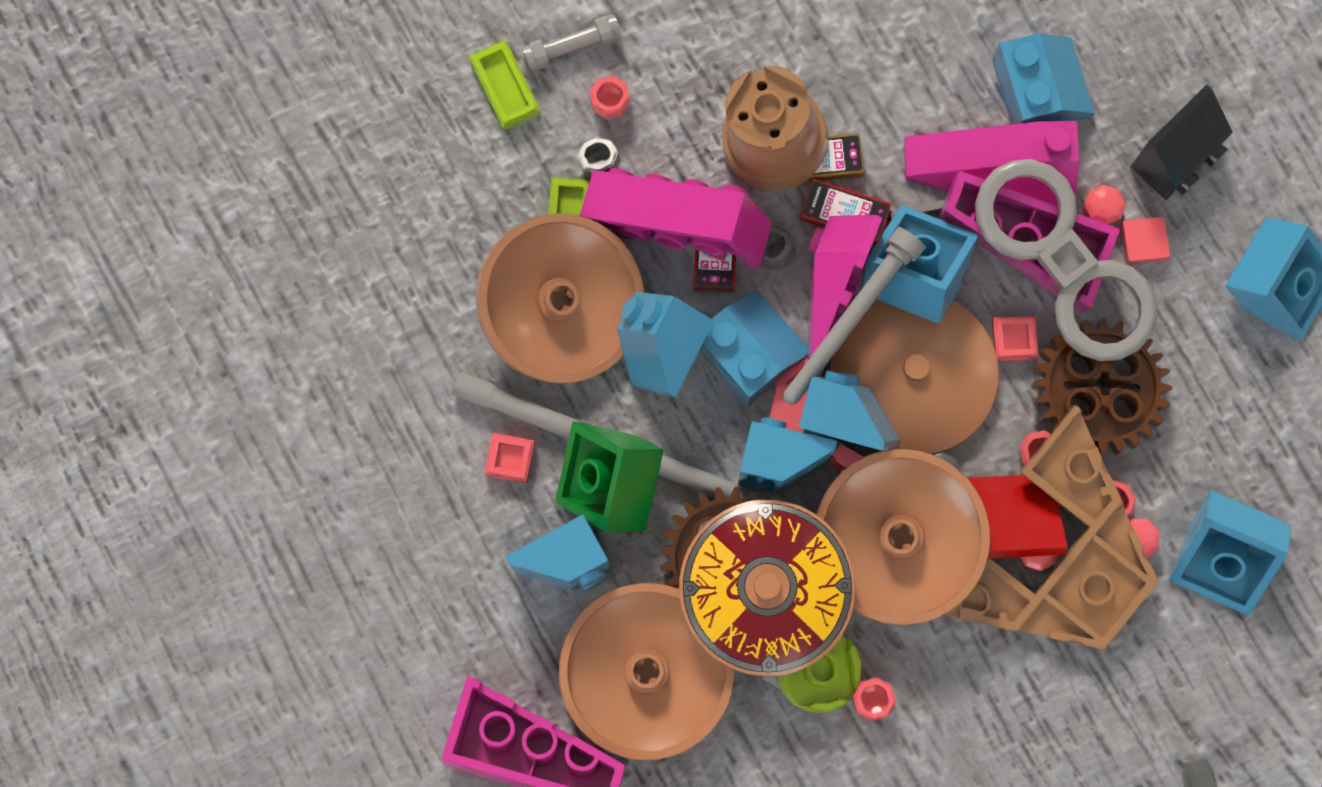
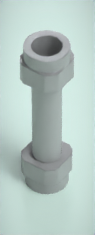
[522,15,622,71]

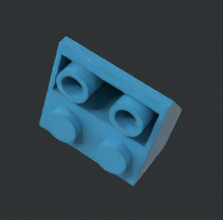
[738,417,837,494]

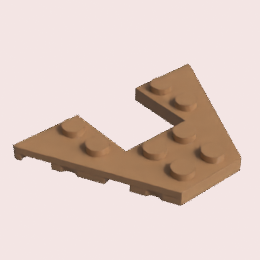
[944,405,1159,649]

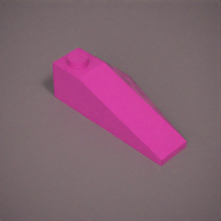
[904,121,1079,206]
[807,215,882,391]

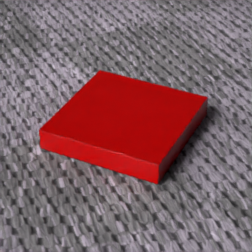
[967,475,1068,559]

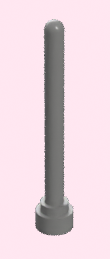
[783,227,926,405]

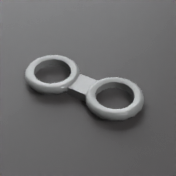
[975,159,1157,361]

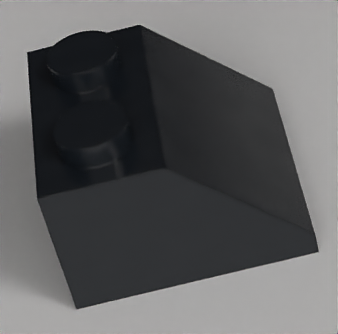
[1130,84,1233,200]

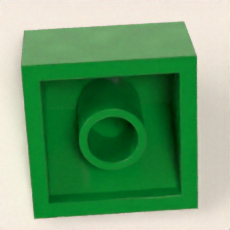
[555,422,664,532]

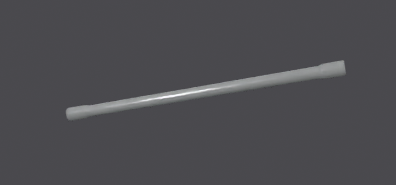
[452,371,775,500]

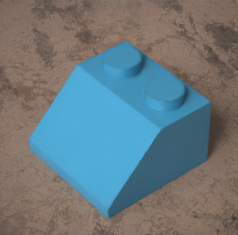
[992,33,1095,124]
[863,205,979,324]
[1225,217,1322,341]
[699,290,808,407]
[617,292,714,397]
[799,371,900,451]
[1169,490,1291,616]
[505,515,611,592]

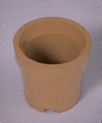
[722,66,829,191]

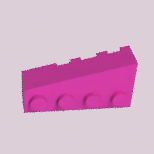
[580,168,772,269]
[939,171,1120,314]
[441,675,625,787]

